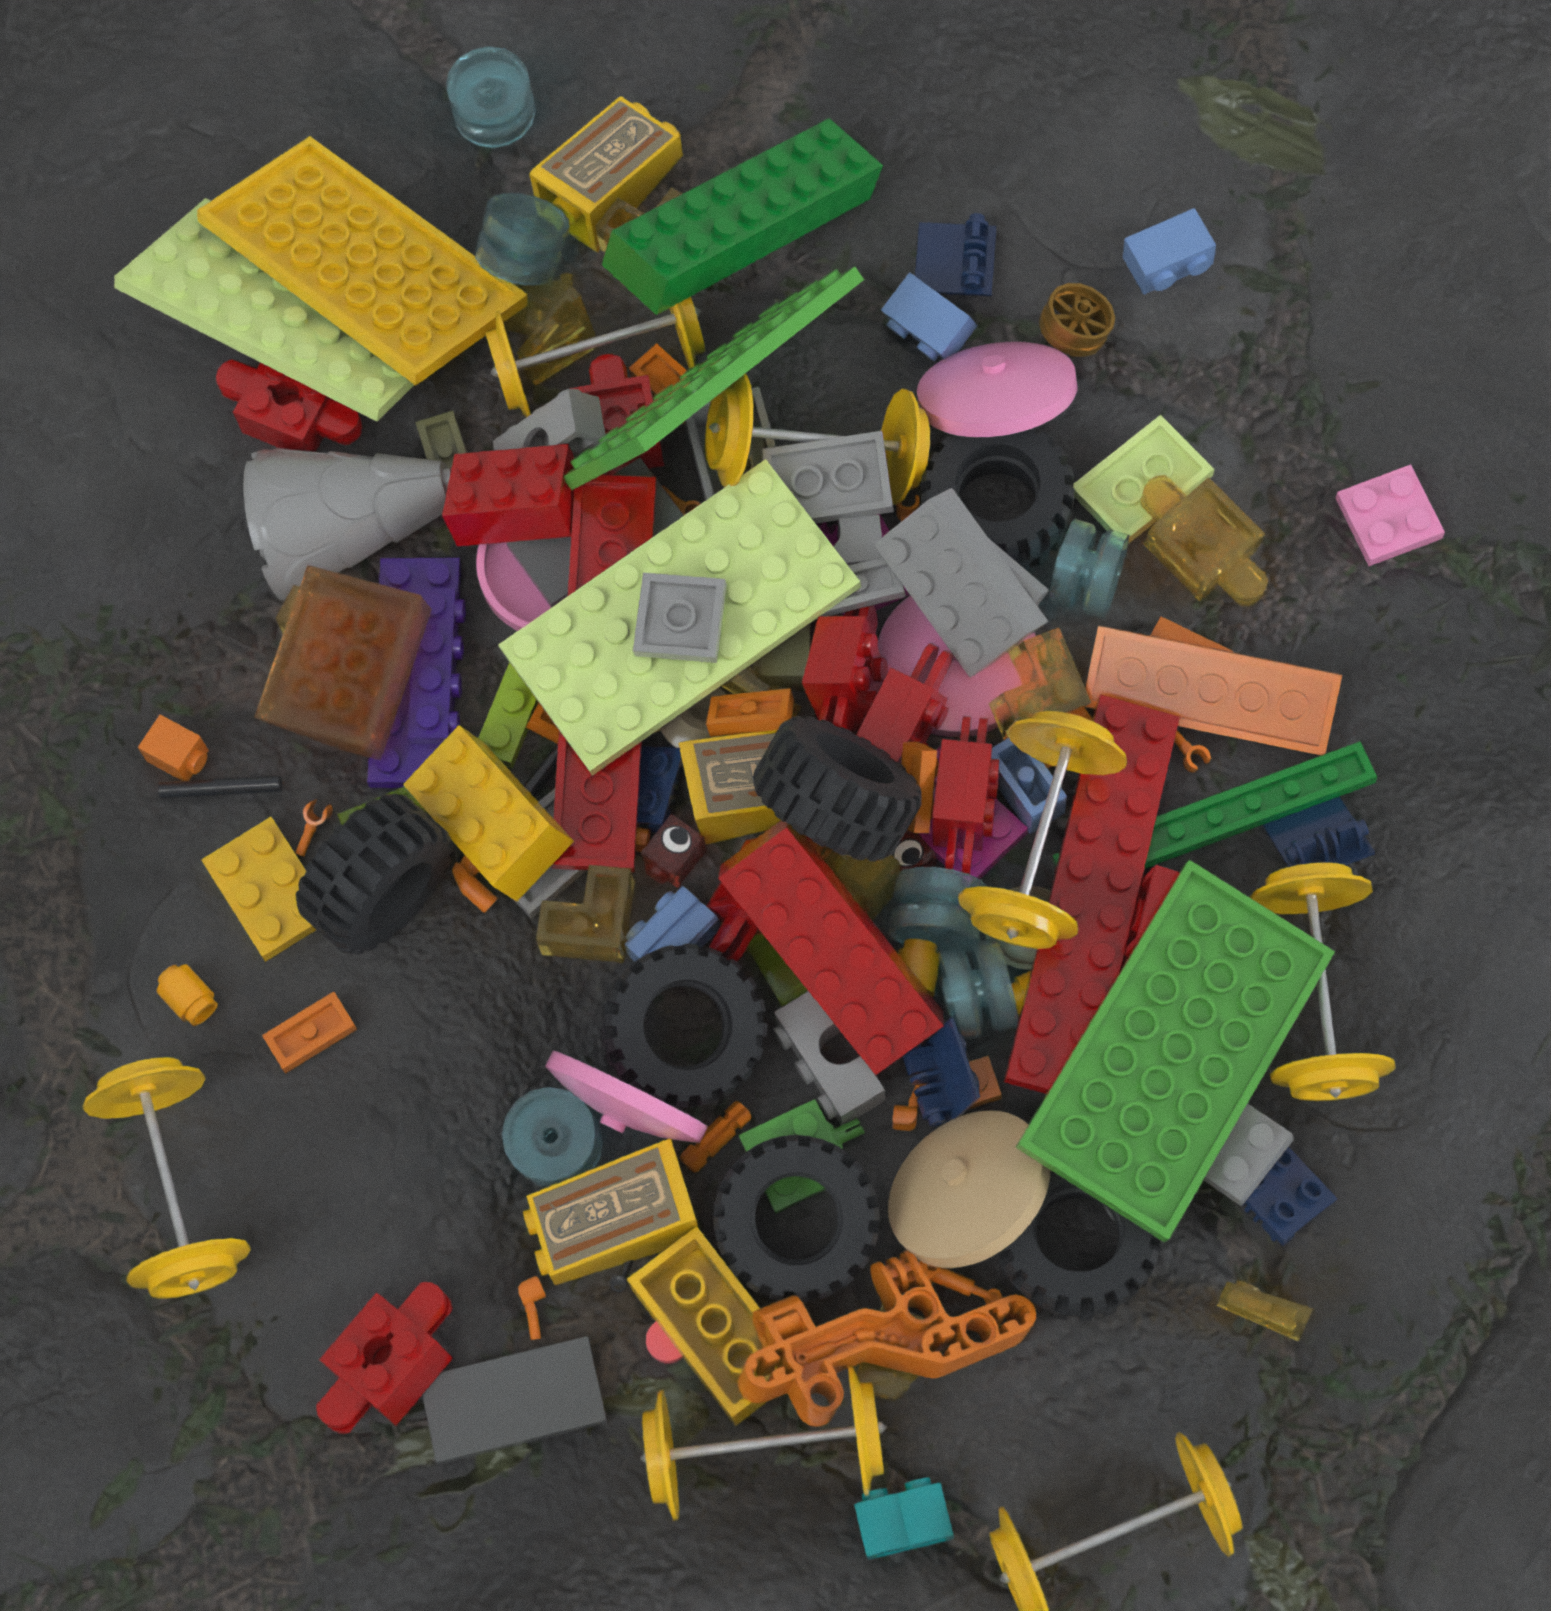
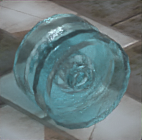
[446,47,536,148]
[475,193,569,285]
[1049,519,1130,619]
[889,867,987,953]
[938,938,1018,1040]
[502,1087,603,1187]

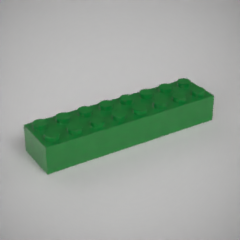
[602,118,883,315]

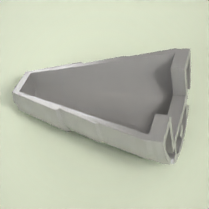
[243,448,452,601]

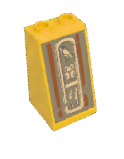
[529,96,683,253]
[679,730,781,845]
[523,1138,699,1285]

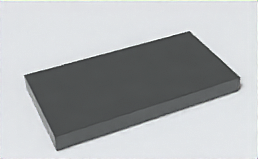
[507,458,684,608]
[423,1336,608,1465]

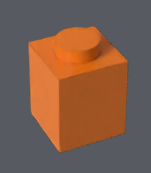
[138,714,209,781]

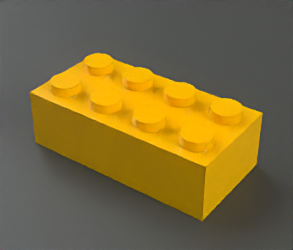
[403,725,574,901]
[627,1226,777,1426]

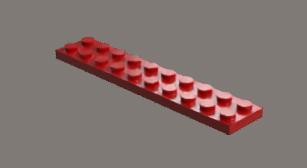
[551,475,657,872]
[1004,694,1180,1094]

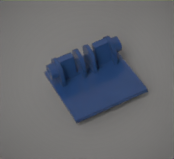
[915,213,996,296]
[637,746,684,834]
[1263,796,1375,867]
[902,1018,980,1127]
[1242,1146,1337,1246]

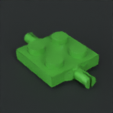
[738,1099,865,1214]

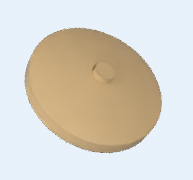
[888,1111,1050,1268]

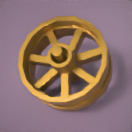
[1039,283,1115,357]

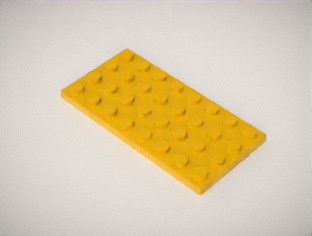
[197,136,528,386]

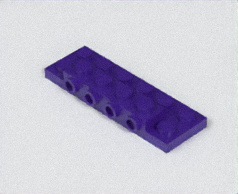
[367,558,466,788]

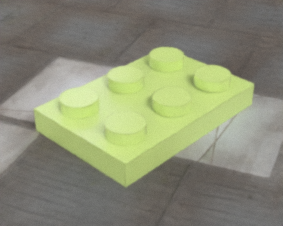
[1073,415,1214,548]

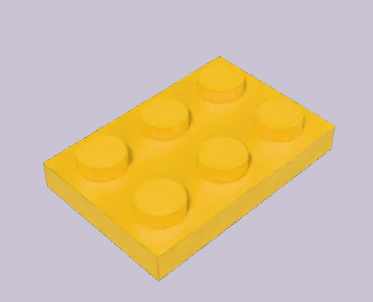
[201,817,316,962]

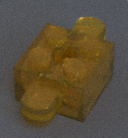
[1140,475,1268,607]

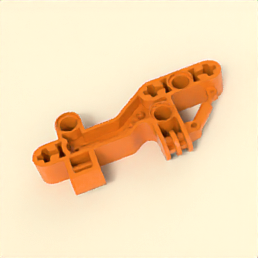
[738,1250,1036,1427]

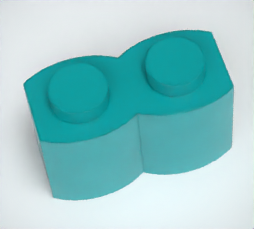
[854,1477,954,1560]

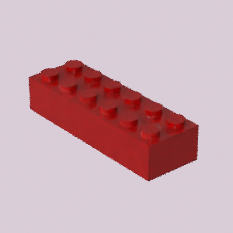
[718,821,944,1075]

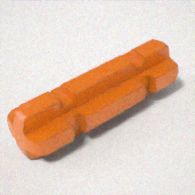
[680,1101,751,1173]

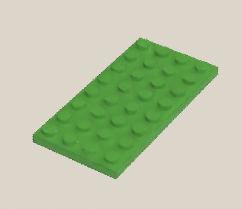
[564,267,864,491]
[1015,860,1335,1242]

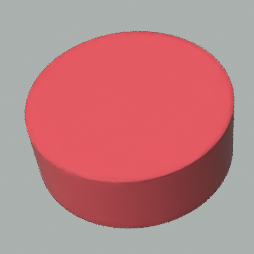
[646,1322,683,1363]

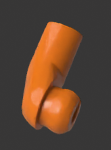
[452,856,498,913]

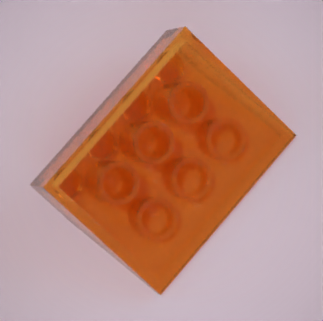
[254,565,432,761]

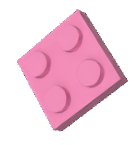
[1336,464,1445,566]

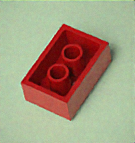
[442,444,574,546]

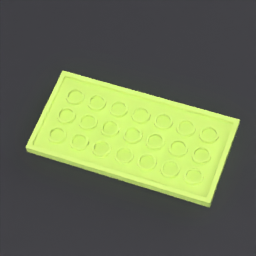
[114,198,414,421]
[498,459,861,776]

